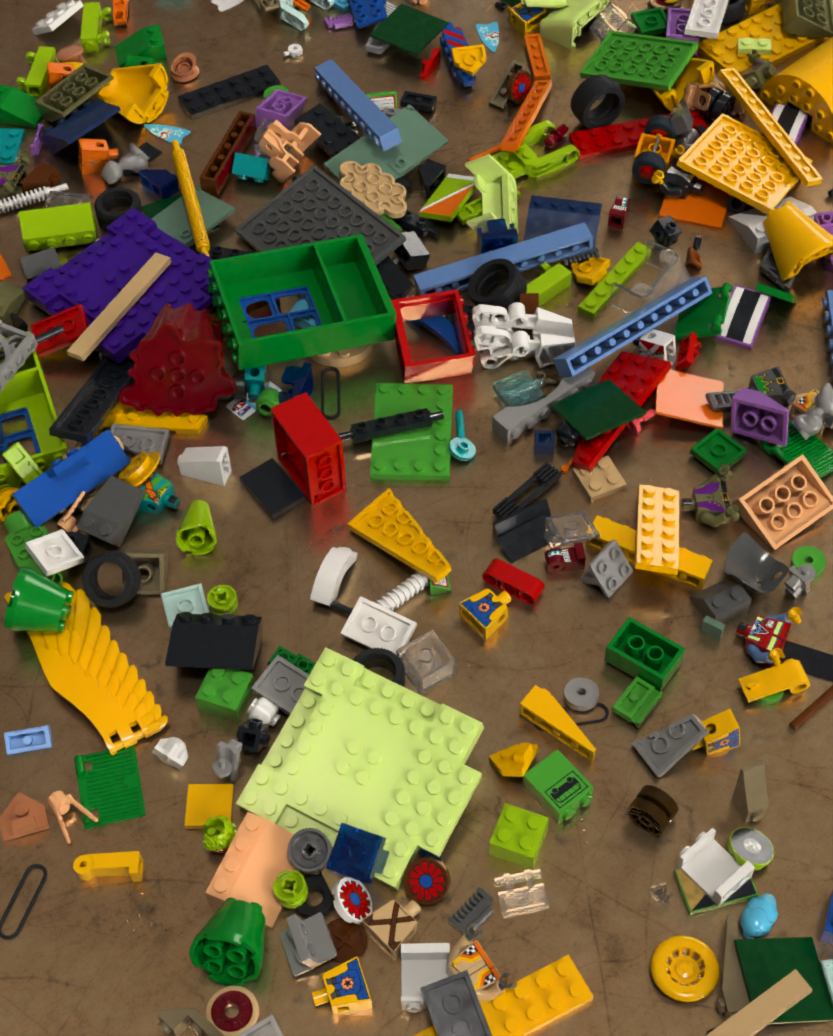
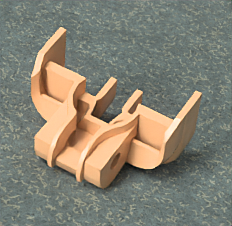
[259,119,321,183]

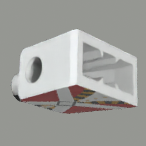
[633,329,676,366]

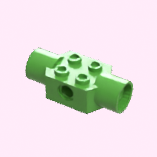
[4,510,63,585]

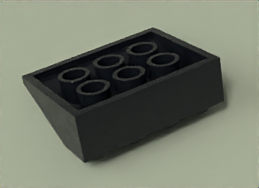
[165,612,263,670]

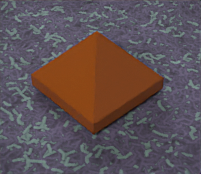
[685,247,703,270]

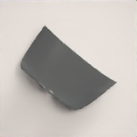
[724,531,789,593]

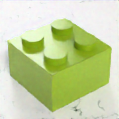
[489,803,549,870]

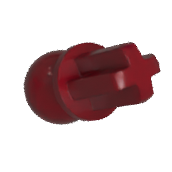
[544,124,569,148]

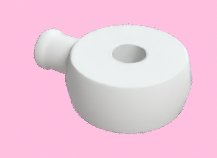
[283,44,303,58]

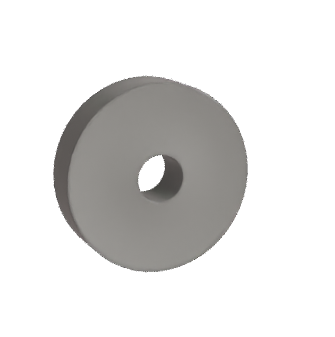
[564,677,599,711]

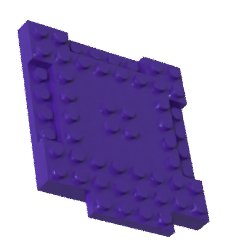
[22,208,213,364]

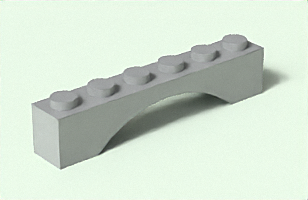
[492,367,595,443]

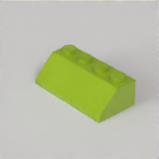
[18,202,98,251]

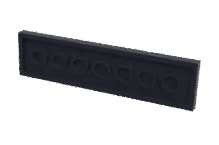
[294,103,411,191]
[49,356,135,443]

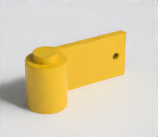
[738,659,811,703]

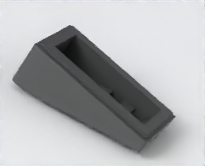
[705,390,739,413]

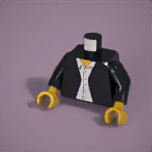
[651,145,704,199]

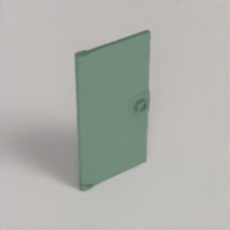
[323,104,449,181]
[151,186,236,248]

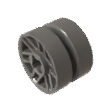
[288,828,333,875]

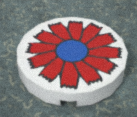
[332,877,372,925]

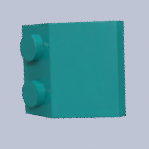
[232,153,273,183]

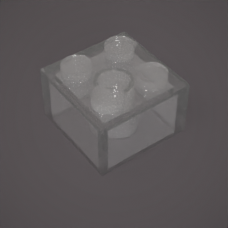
[396,630,457,695]

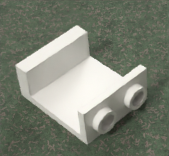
[677,828,755,906]
[401,943,450,1013]

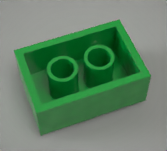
[604,617,685,692]

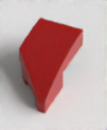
[420,47,440,79]

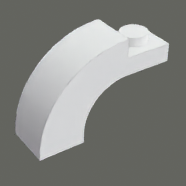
[310,547,358,606]

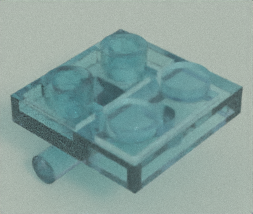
[493,369,546,407]

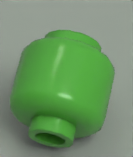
[255,388,284,417]

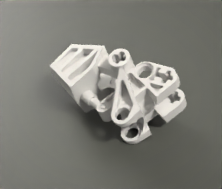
[472,302,576,369]

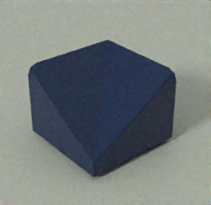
[534,430,555,455]

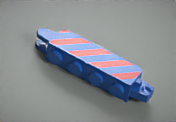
[440,21,476,87]

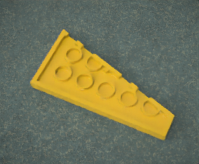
[98,401,208,434]
[347,488,451,583]

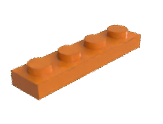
[524,33,551,82]

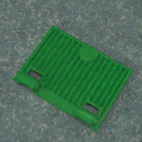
[673,282,733,340]
[759,421,833,478]
[74,745,146,830]

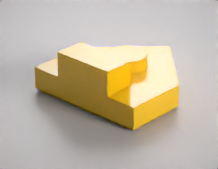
[451,44,487,76]
[570,256,611,286]
[488,743,539,777]

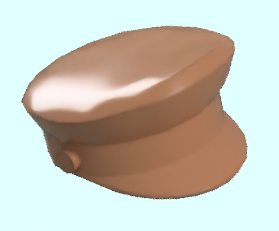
[56,45,86,64]
[170,52,199,82]

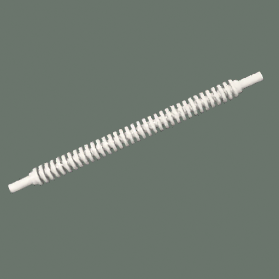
[0,183,69,214]

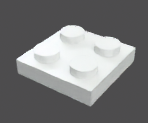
[25,529,84,577]

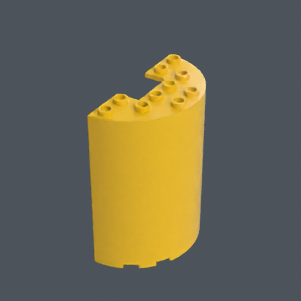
[759,37,833,144]

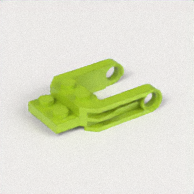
[492,120,580,179]

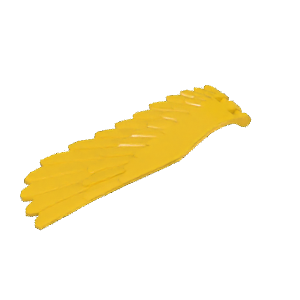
[4,581,168,756]

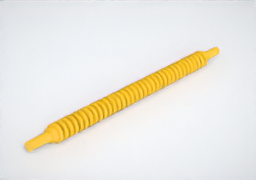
[172,140,211,257]

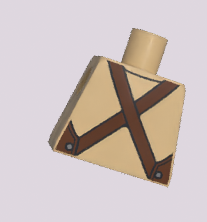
[362,900,421,961]

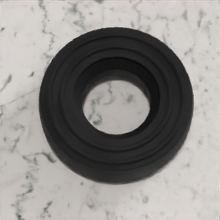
[295,876,335,919]

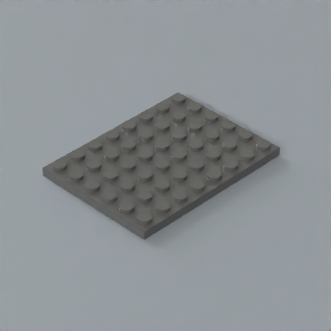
[235,165,406,265]

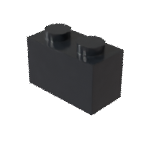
[394,231,430,270]

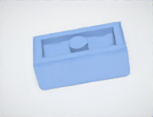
[3,725,52,755]

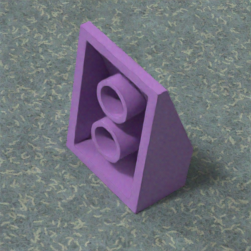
[665,7,699,55]
[255,89,307,131]
[731,387,789,447]

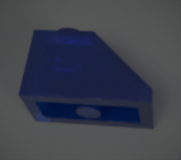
[139,169,179,200]

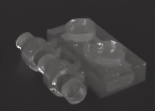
[494,868,550,918]

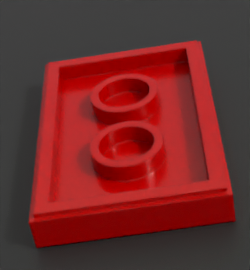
[30,303,89,358]

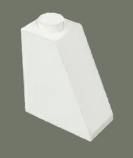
[177,446,232,486]

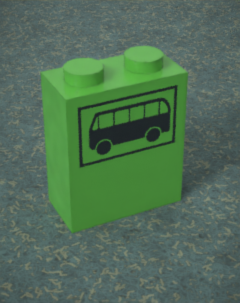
[523,749,594,824]

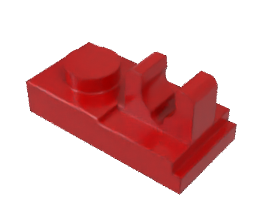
[674,332,702,372]

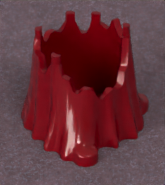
[119,303,237,417]

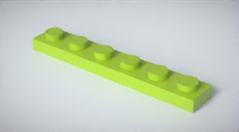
[578,242,653,319]

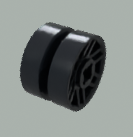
[700,87,736,122]

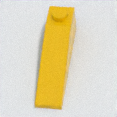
[519,685,596,763]

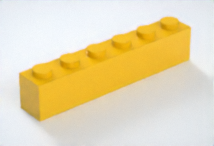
[586,515,713,590]

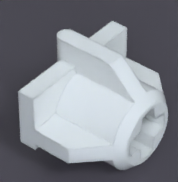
[152,737,188,770]

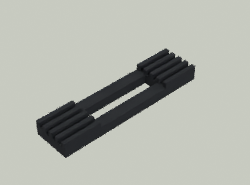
[493,461,562,519]

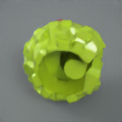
[202,815,237,853]

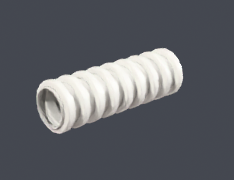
[375,571,429,611]

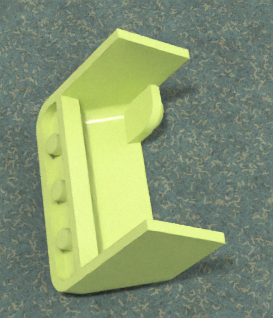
[465,154,519,239]

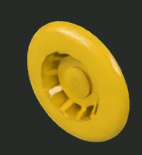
[119,451,160,487]
[651,935,719,1002]

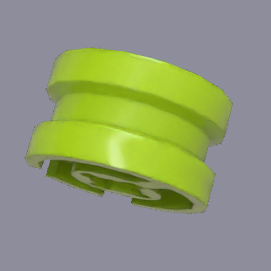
[207,585,238,615]
[273,870,309,908]

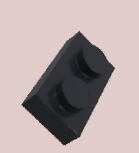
[400,91,437,112]

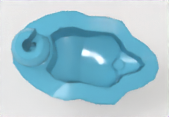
[740,893,778,939]

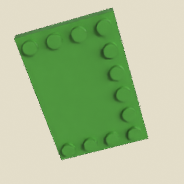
[580,31,699,91]
[370,383,453,481]

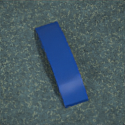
[409,315,461,355]

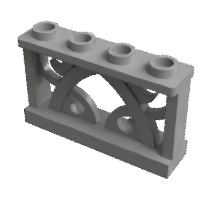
[0,320,37,393]

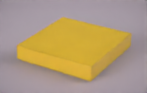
[184,784,234,829]

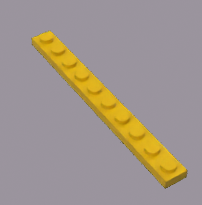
[718,67,823,187]

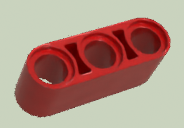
[482,559,545,605]

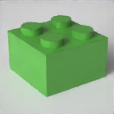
[195,668,255,723]

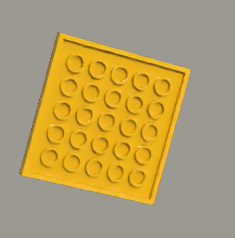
[676,113,813,213]

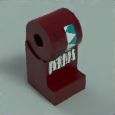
[608,196,631,229]
[544,543,586,572]

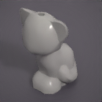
[101,142,149,185]
[791,383,833,440]

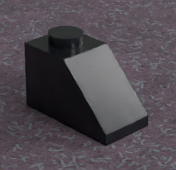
[418,159,446,200]

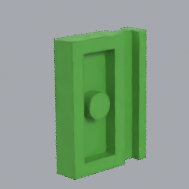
[612,676,663,728]

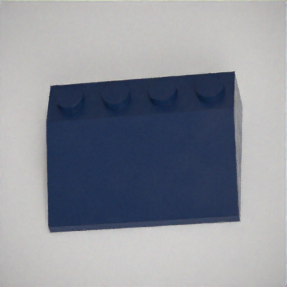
[40,100,121,155]
[524,195,602,249]

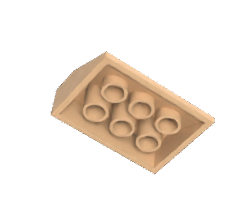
[732,454,833,551]
[205,812,312,930]

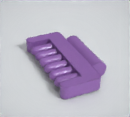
[324,12,356,30]
[30,123,44,157]

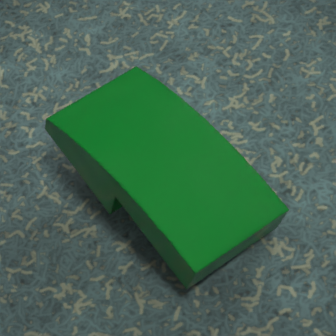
[267,645,316,675]

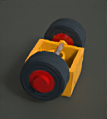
[632,115,676,184]

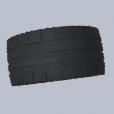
[570,74,625,129]
[467,258,527,317]

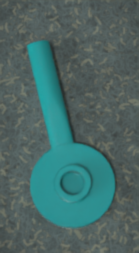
[449,410,476,461]

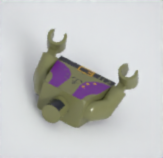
[740,49,777,90]
[0,151,31,200]
[681,464,740,527]

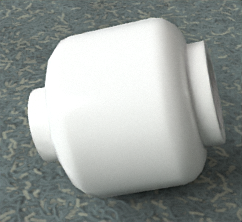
[246,697,281,727]

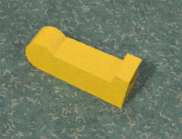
[73,851,144,882]

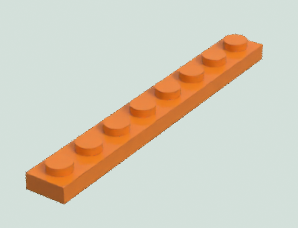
[500,80,552,152]

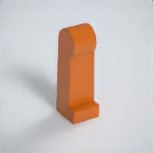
[113,0,130,26]

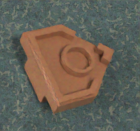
[0,792,50,841]

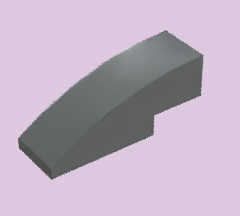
[670,100,693,135]

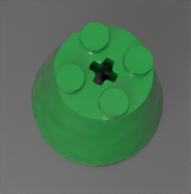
[4,568,74,633]
[189,898,266,986]

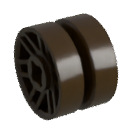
[627,785,679,836]

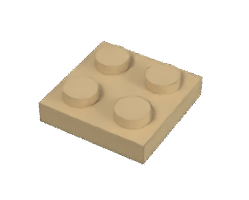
[572,456,627,502]

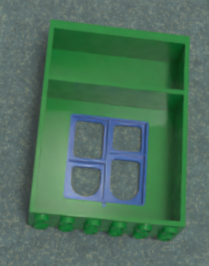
[207,234,397,370]

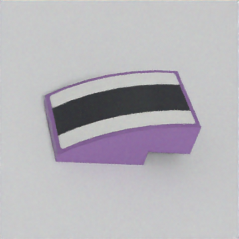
[763,103,809,145]
[715,285,771,349]

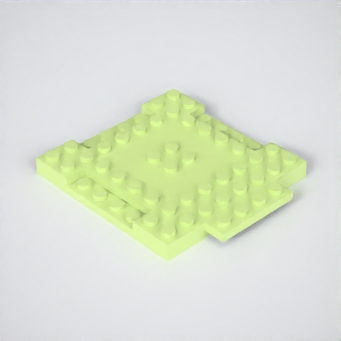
[236,647,484,891]

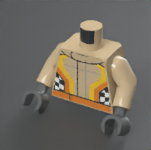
[781,389,833,435]
[446,922,517,1002]

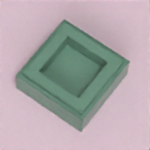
[700,615,725,641]

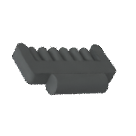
[563,248,600,266]
[448,887,494,934]

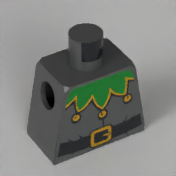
[747,366,789,407]

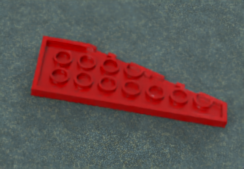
[572,351,672,472]

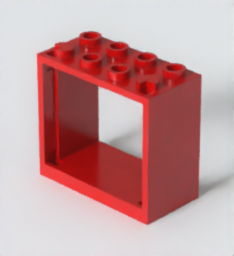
[391,289,476,384]
[270,392,347,507]

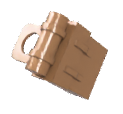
[681,82,716,111]

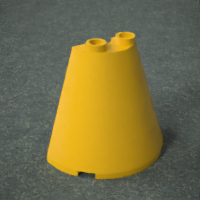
[650,58,715,112]
[95,63,169,124]
[763,201,833,281]

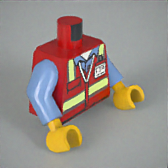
[736,607,803,667]

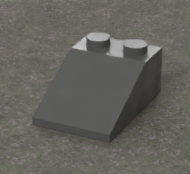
[76,476,146,547]

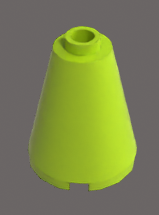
[175,500,217,556]

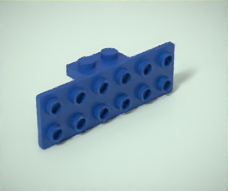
[349,0,388,29]
[12,430,130,527]

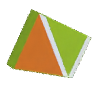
[419,173,476,222]

